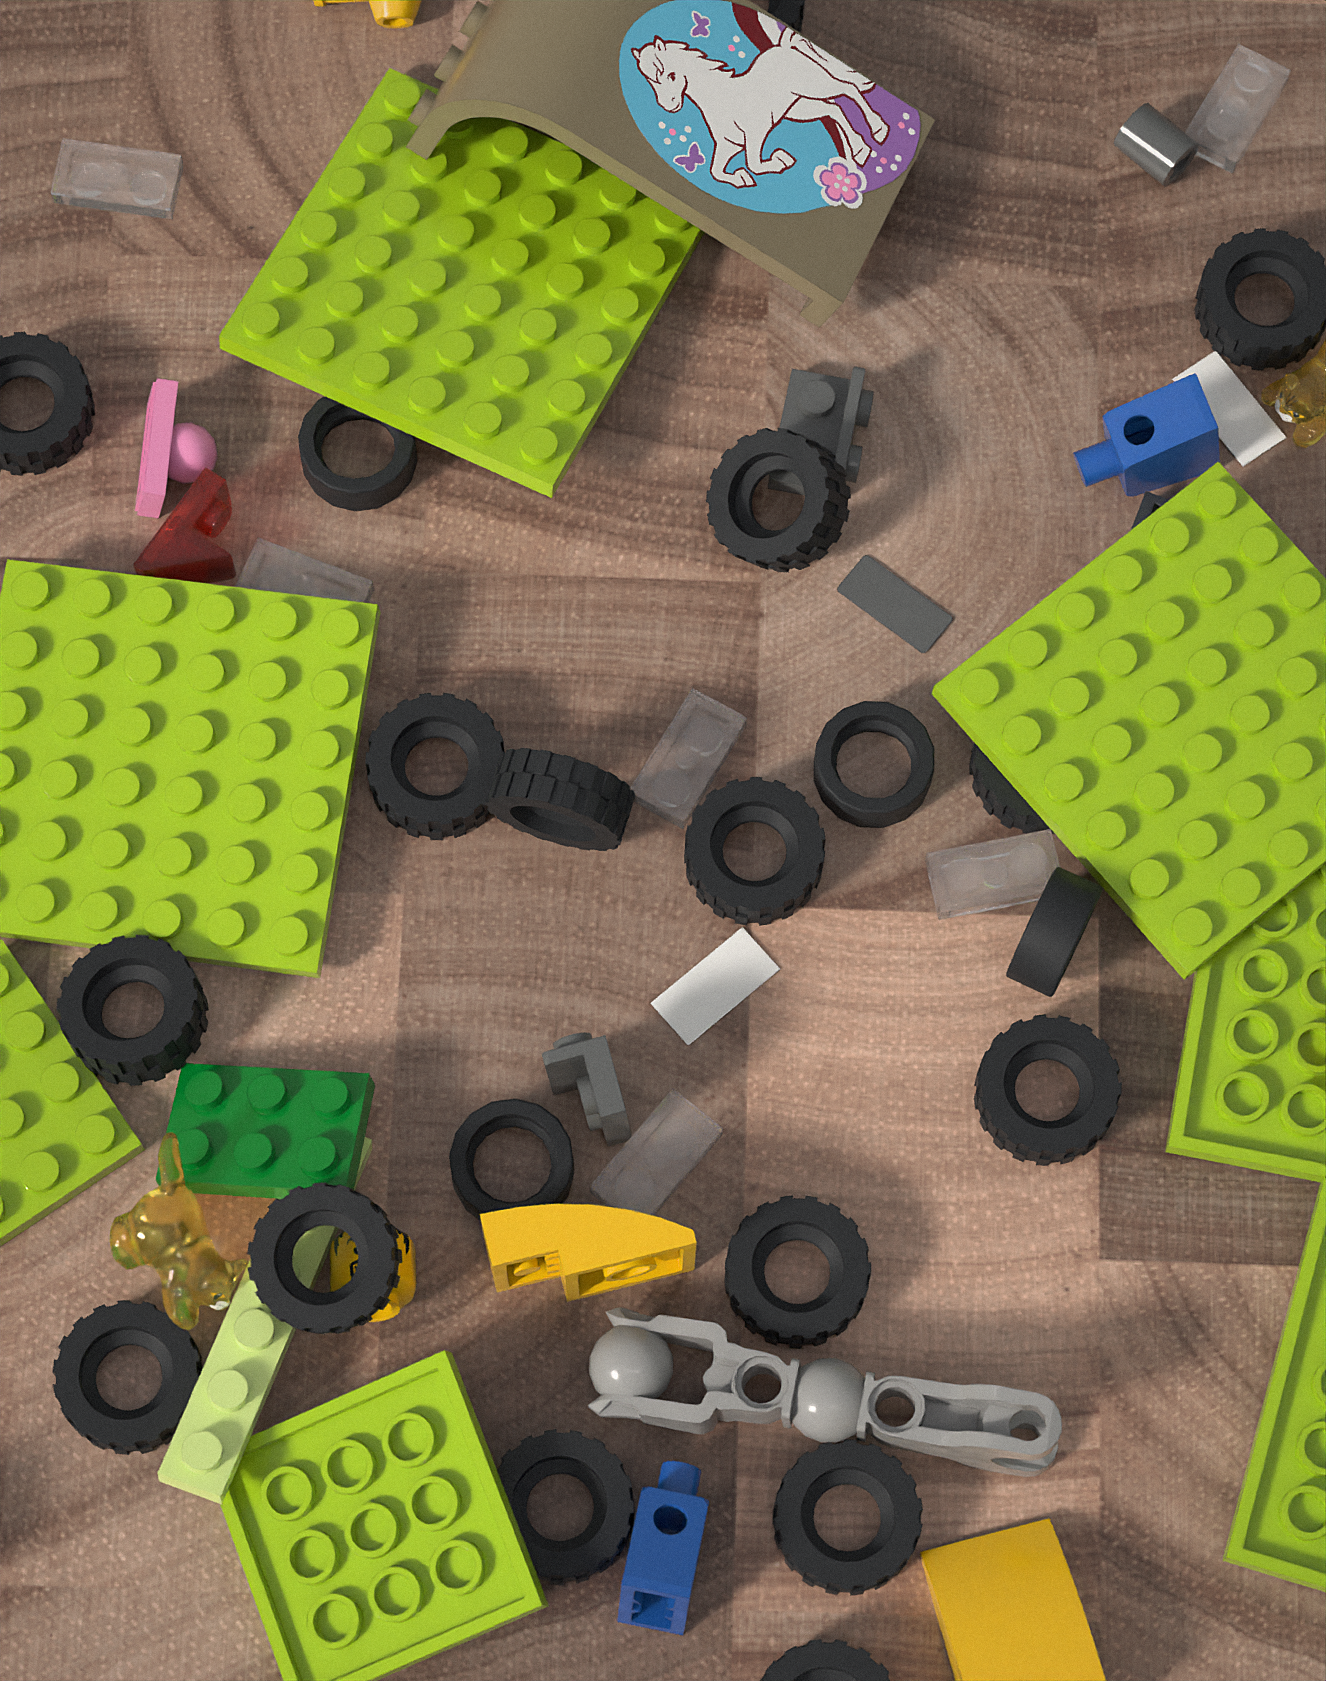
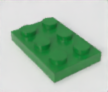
[155,1063,375,1199]

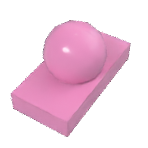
[135,378,218,518]

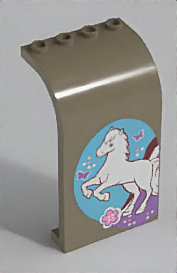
[406,0,935,328]

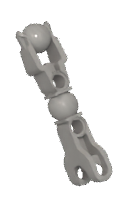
[588,1307,1062,1477]

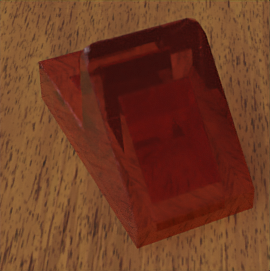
[133,467,237,584]

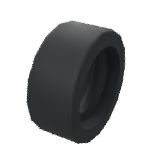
[298,396,418,512]
[814,701,934,828]
[1006,867,1103,997]
[449,1098,575,1221]

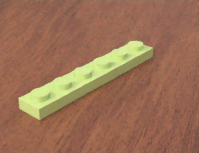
[157,1137,372,1504]

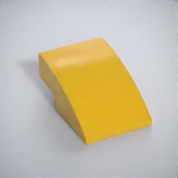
[480,1204,697,1302]
[919,1518,1106,1681]

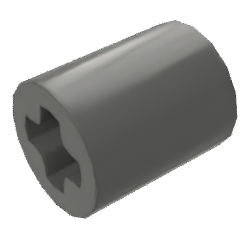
[1114,103,1199,187]

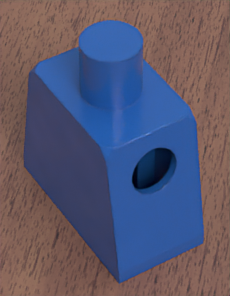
[1073,373,1220,497]
[617,1461,709,1635]

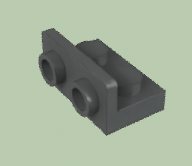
[768,366,874,496]
[542,1032,633,1147]

